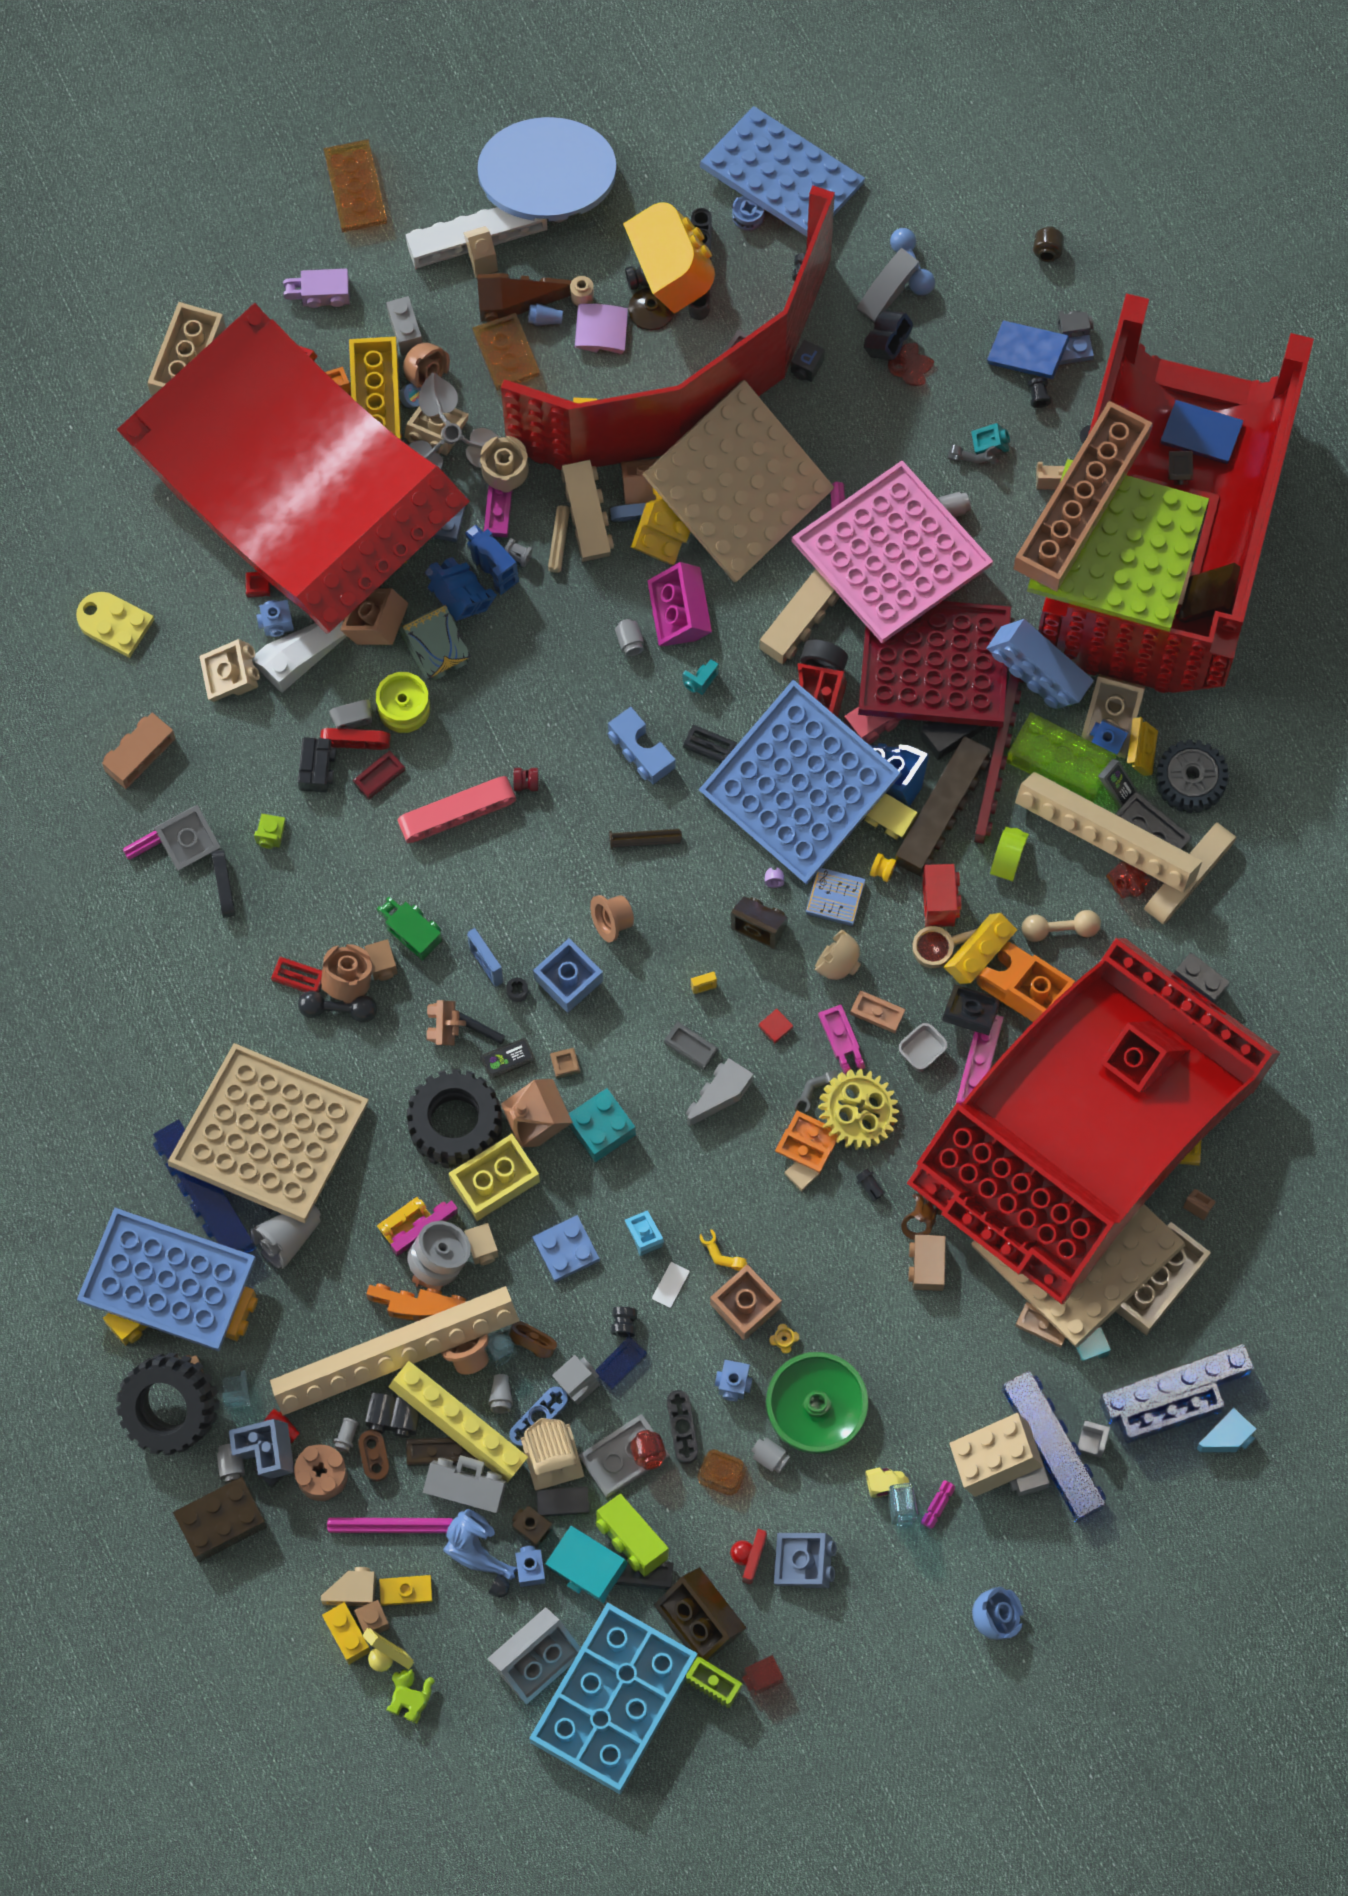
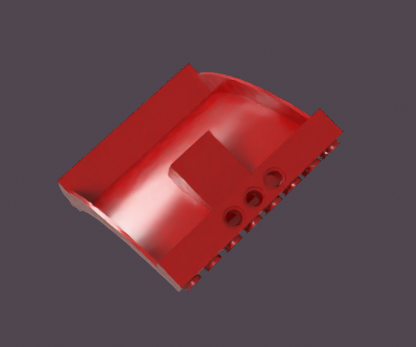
[116,303,470,634]
[907,938,1280,1304]

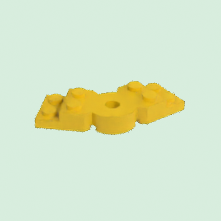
[631,488,690,565]

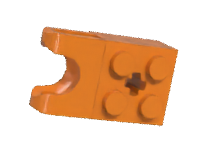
[976,942,1075,1022]

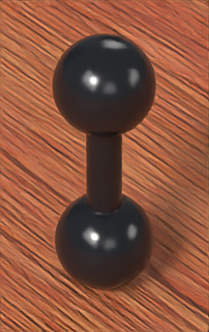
[298,991,377,1023]

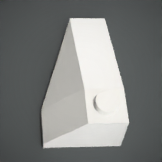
[252,621,347,693]

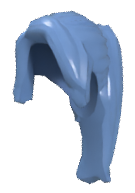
[443,1509,517,1580]

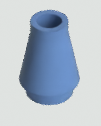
[528,303,563,326]

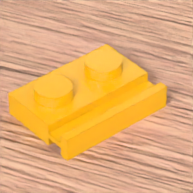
[1127,717,1158,776]

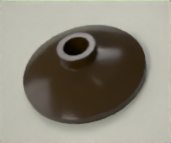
[628,287,674,330]

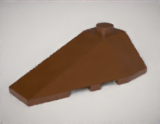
[477,273,571,323]

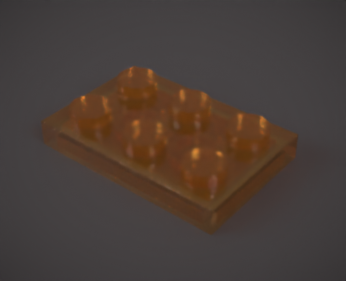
[472,313,540,391]

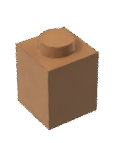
[364,939,398,981]
[354,1600,390,1634]

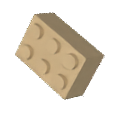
[949,1413,1044,1497]

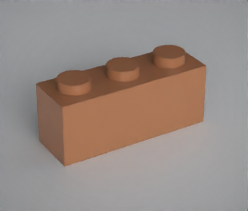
[102,713,176,789]

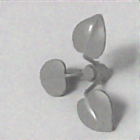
[408,373,500,469]

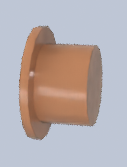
[590,895,634,942]
[441,1334,489,1375]

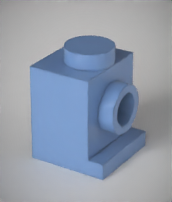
[515,1546,546,1587]

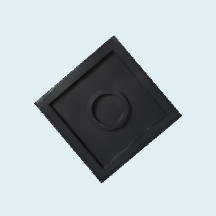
[942,984,1001,1036]

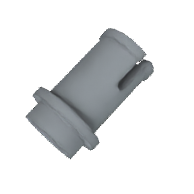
[333,1418,359,1452]

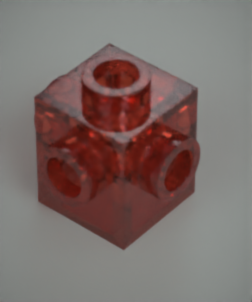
[1106,861,1151,899]

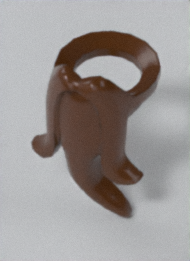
[901,1193,942,1240]

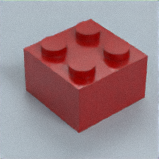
[922,864,961,927]

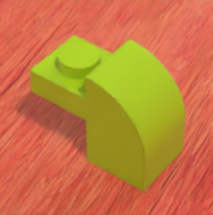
[990,827,1029,881]

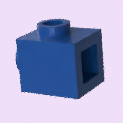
[1090,719,1129,755]

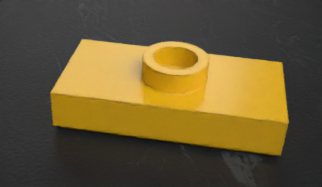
[379,1575,433,1606]

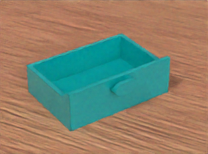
[545,1526,628,1604]

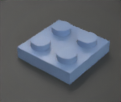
[532,1215,600,1282]

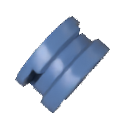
[732,196,765,231]

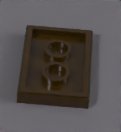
[1178,563,1241,623]

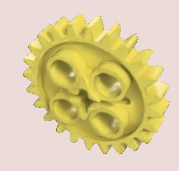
[818,1069,899,1150]

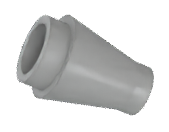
[488,1374,513,1414]

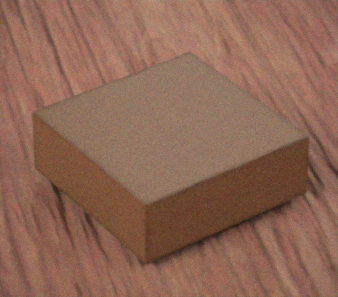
[550,1048,580,1079]

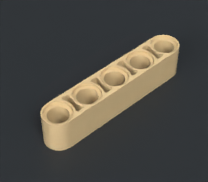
[1144,822,1237,925]

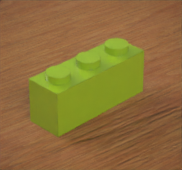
[596,1493,669,1577]

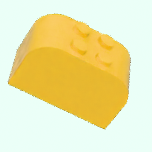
[623,202,715,314]

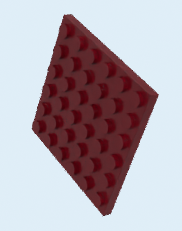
[858,601,1011,727]

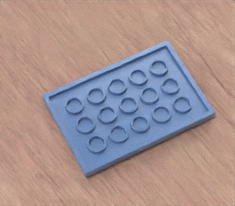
[700,106,865,237]
[77,1208,256,1351]

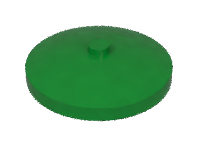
[766,1352,868,1454]

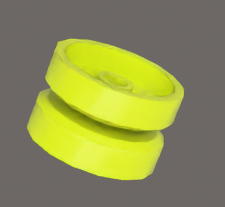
[376,672,430,733]

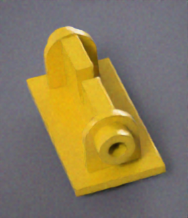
[377,1197,431,1245]

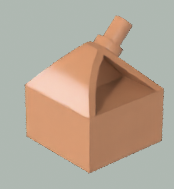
[501,1079,573,1148]

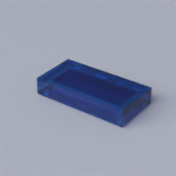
[595,1336,647,1390]

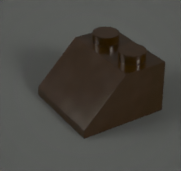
[731,896,788,949]

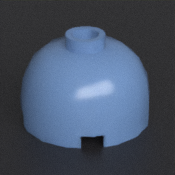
[972,1587,1023,1640]

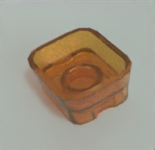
[697,1449,747,1495]

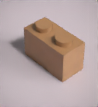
[908,1235,946,1291]

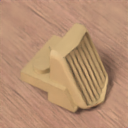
[520,1418,584,1491]

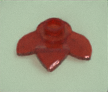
[888,343,934,386]

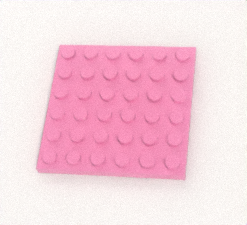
[791,461,993,643]

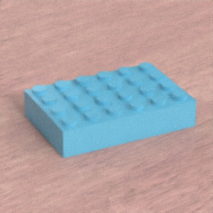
[529,1602,698,1795]

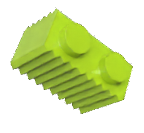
[686,1656,742,1709]

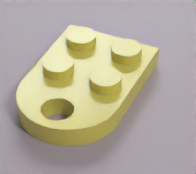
[76,592,154,658]

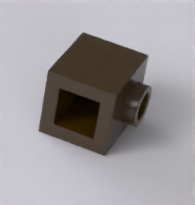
[512,1505,553,1549]

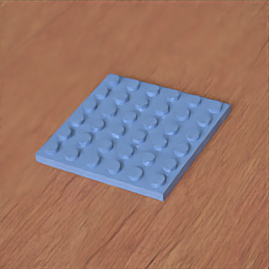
[699,680,902,884]

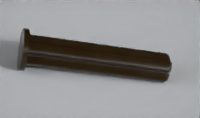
[609,829,682,850]

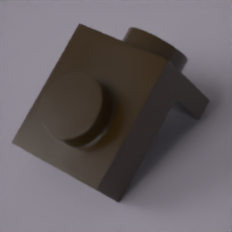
[1168,451,1193,485]

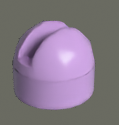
[765,868,784,888]

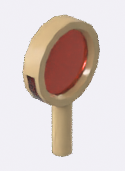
[912,926,976,968]

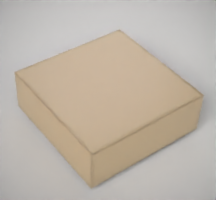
[784,1162,820,1191]

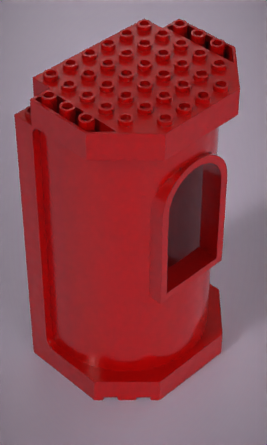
[1038,293,1314,693]

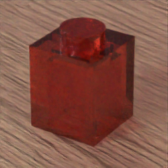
[742,1655,784,1696]

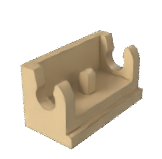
[1036,462,1065,489]

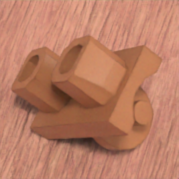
[427,1000,466,1046]

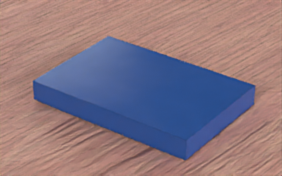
[987,320,1069,379]
[1160,400,1243,465]

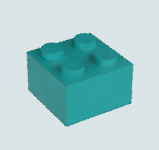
[568,1088,636,1162]

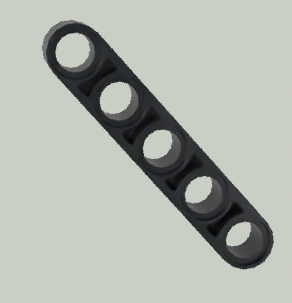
[688,208,712,320]

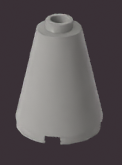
[251,1205,321,1269]

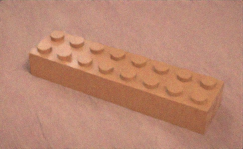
[1014,401,1152,592]

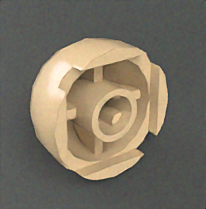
[815,930,861,980]

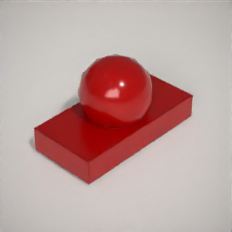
[730,1529,767,1584]

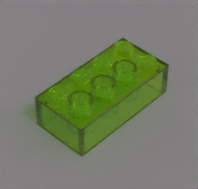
[1007,712,1117,803]

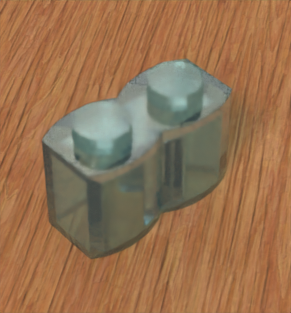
[887,1483,918,1528]

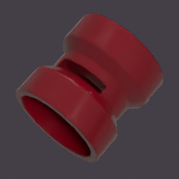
[513,768,539,791]

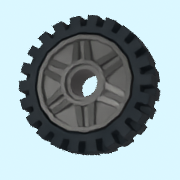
[1155,739,1229,813]

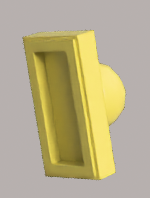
[362,1628,414,1672]

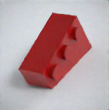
[798,663,847,717]

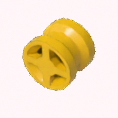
[870,853,897,882]

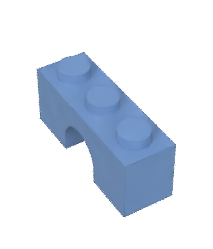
[607,707,676,785]

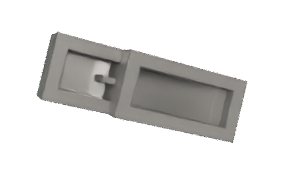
[857,248,920,323]

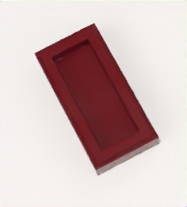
[353,750,406,800]

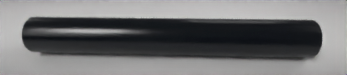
[455,1010,506,1044]

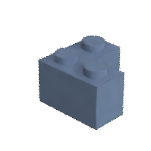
[229,1419,294,1478]

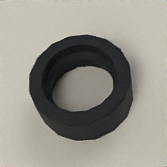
[800,640,848,671]

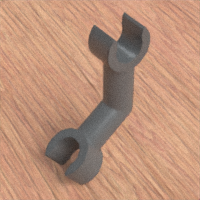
[948,445,1001,464]
[794,1070,838,1115]

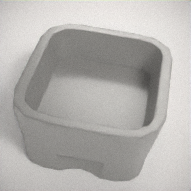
[329,700,372,729]
[899,1023,947,1072]

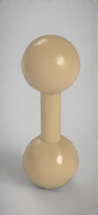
[1021,910,1101,942]

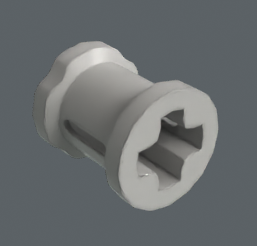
[505,539,533,567]

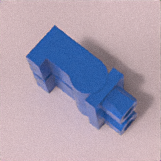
[465,525,519,595]
[425,557,497,621]

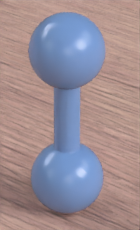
[890,228,935,295]

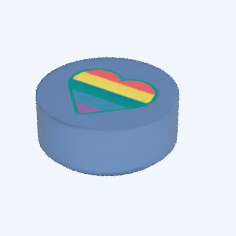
[400,384,421,409]

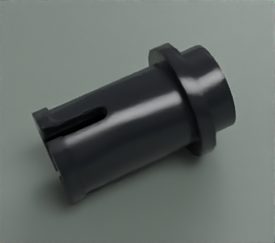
[856,1169,886,1202]

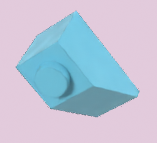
[1197,1408,1256,1452]

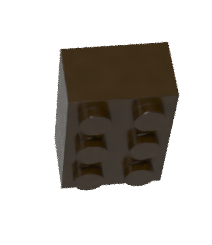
[173,1477,267,1563]

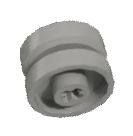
[407,1221,471,1286]

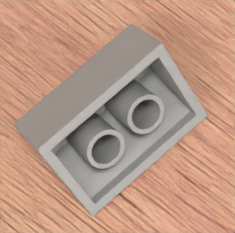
[487,1607,581,1705]

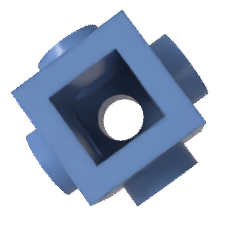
[256,600,294,637]
[715,1360,752,1401]

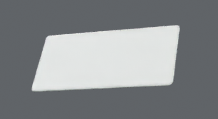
[652,1262,690,1308]

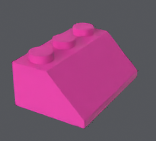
[647,562,712,646]

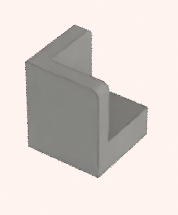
[1076,1421,1110,1458]

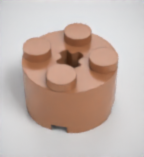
[321,944,372,1004]
[294,1445,348,1501]

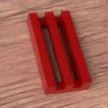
[271,957,322,992]

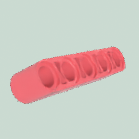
[397,776,516,843]

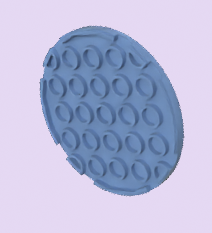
[478,117,616,221]

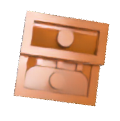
[775,1110,838,1173]

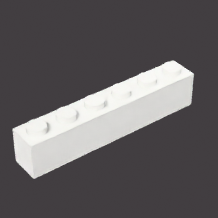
[406,207,547,269]

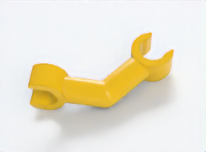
[700,1230,747,1271]

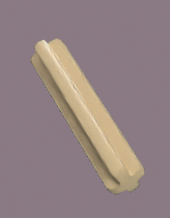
[548,505,570,573]

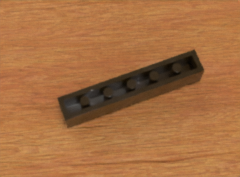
[895,736,991,877]

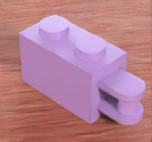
[283,269,350,308]

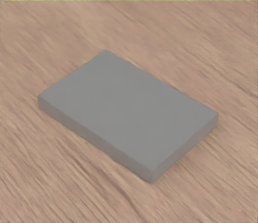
[579,1414,670,1499]

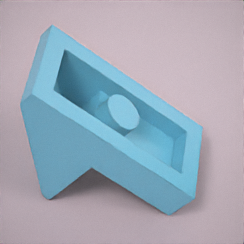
[625,1210,664,1256]

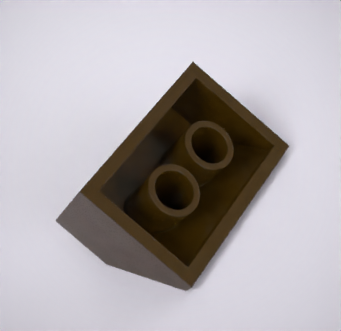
[654,1567,746,1661]

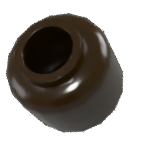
[1033,226,1064,262]

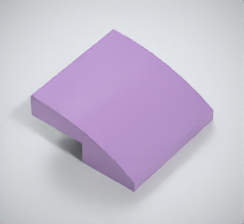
[575,304,628,354]

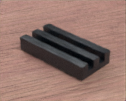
[683,725,737,763]

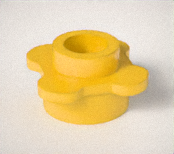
[769,1324,799,1354]

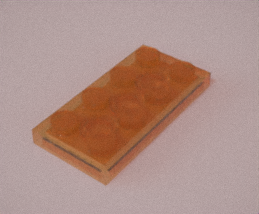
[323,139,387,233]

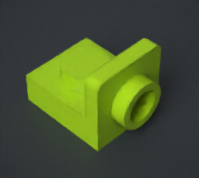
[254,813,286,849]

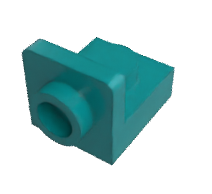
[971,423,1011,454]
[682,659,719,695]

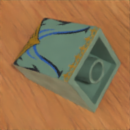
[398,605,471,680]

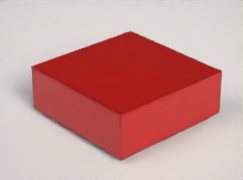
[245,572,271,597]
[758,1008,793,1044]

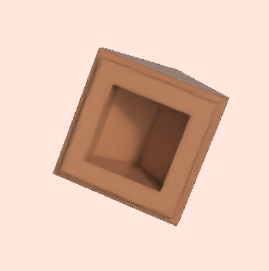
[1183,1189,1216,1220]

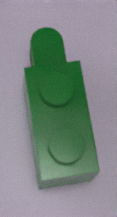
[376,897,442,961]

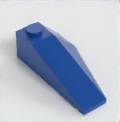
[870,743,929,807]

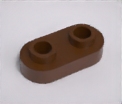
[508,1321,557,1358]
[358,1430,390,1482]

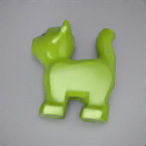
[386,1669,435,1724]

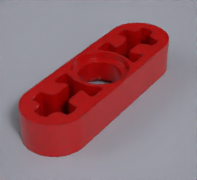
[320,728,390,750]

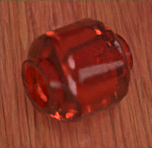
[630,1430,666,1470]

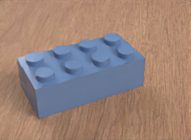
[986,619,1094,709]

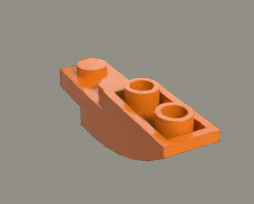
[366,1284,466,1321]

